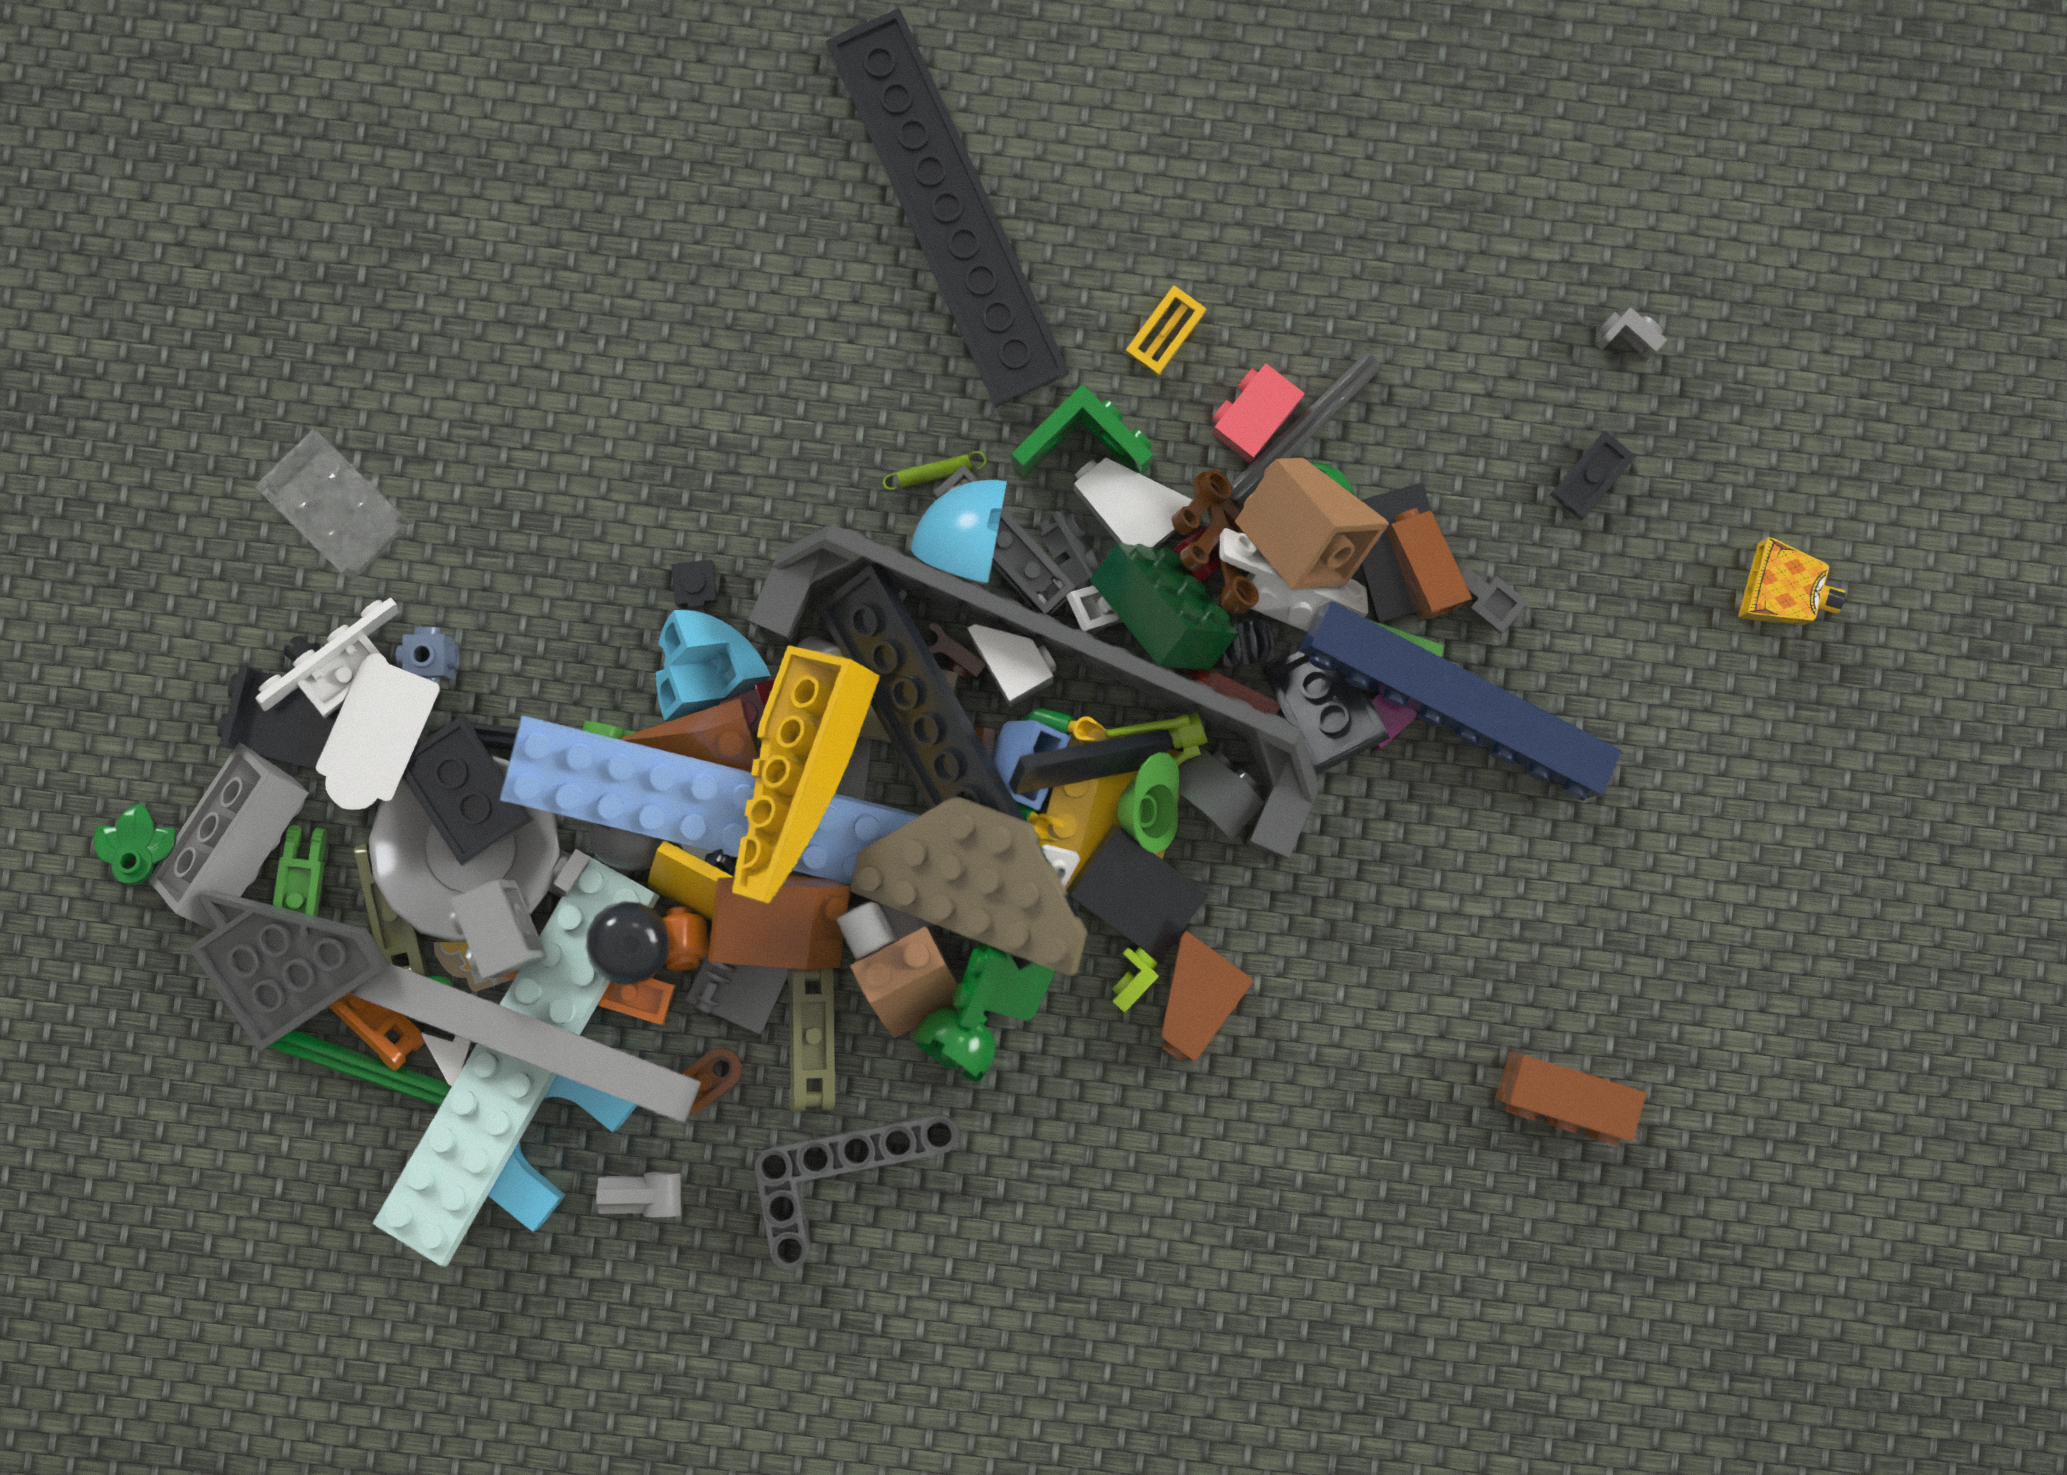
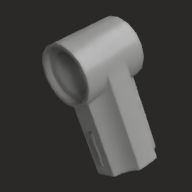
[596,1172,681,1217]

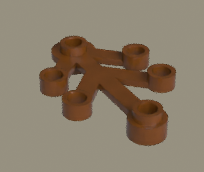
[1171,470,1259,614]

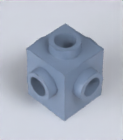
[396,627,459,687]

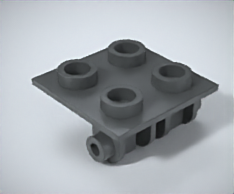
[685,956,787,1035]

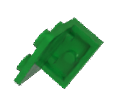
[953,941,1055,1030]

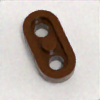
[680,1048,743,1116]

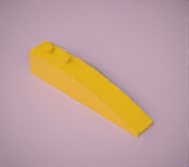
[732,645,880,904]

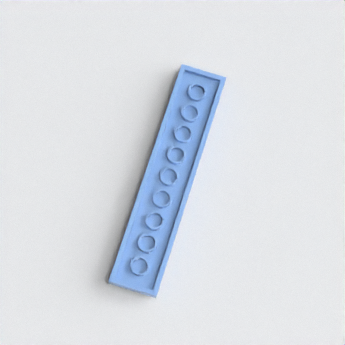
[500,716,921,884]

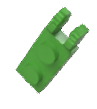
[273,825,327,917]

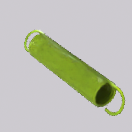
[883,451,986,490]

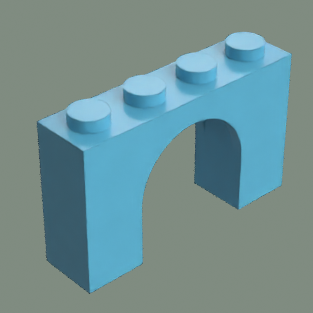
[488,1074,638,1232]

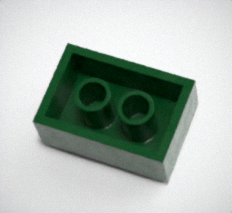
[1090,543,1239,670]

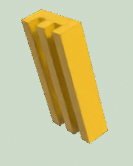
[1125,285,1207,377]

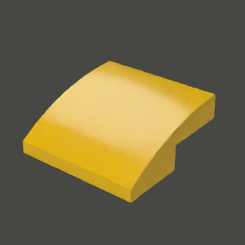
[648,840,733,921]

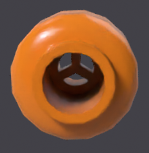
[662,907,709,971]

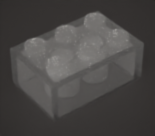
[254,428,412,580]

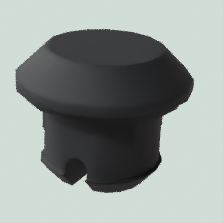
[284,636,320,669]

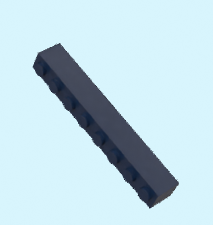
[1299,601,1622,801]

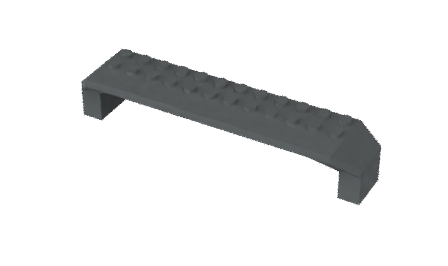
[748,524,1319,860]

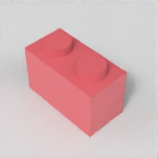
[1212,363,1305,464]

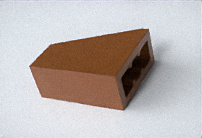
[1386,508,1472,622]
[1160,931,1254,1063]

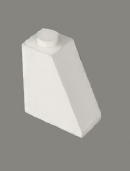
[1073,458,1192,548]

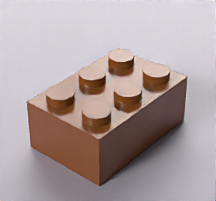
[1496,1052,1647,1146]

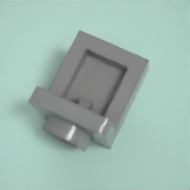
[1596,307,1667,360]

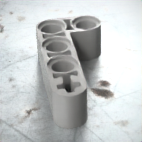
[836,902,934,959]

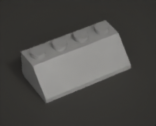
[148,743,309,930]

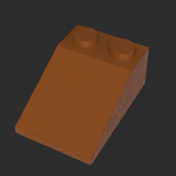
[621,698,760,772]
[708,875,850,970]

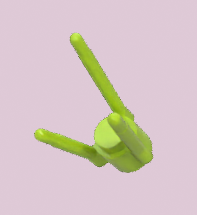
[1105,712,1208,766]

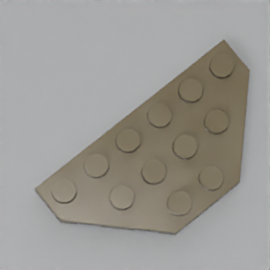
[850,797,1087,976]

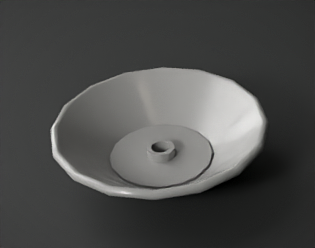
[369,756,560,943]

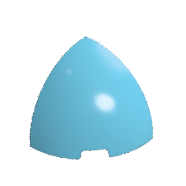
[911,480,1007,583]
[656,610,771,721]

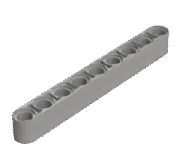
[350,964,701,1123]

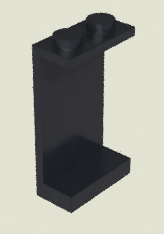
[217,665,343,769]

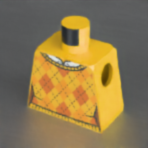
[1738,537,1845,625]

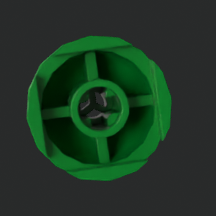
[910,1007,996,1084]

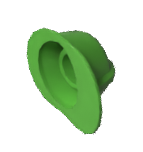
[1117,753,1179,853]

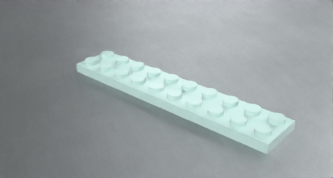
[373,855,660,1266]

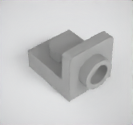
[549,849,590,898]

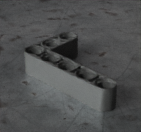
[755,1114,959,1270]

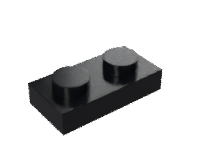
[1550,430,1636,521]

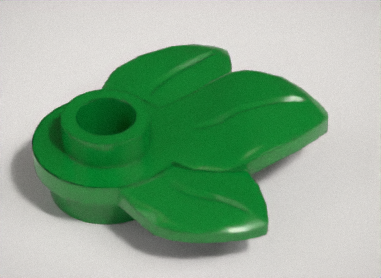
[94,804,176,885]

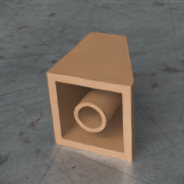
[1235,458,1389,590]
[850,926,958,1039]

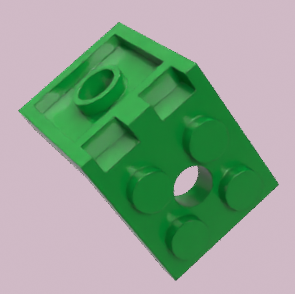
[1011,384,1153,479]

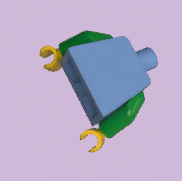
[992,708,1105,842]

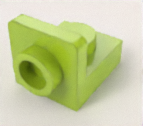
[1111,947,1159,1013]

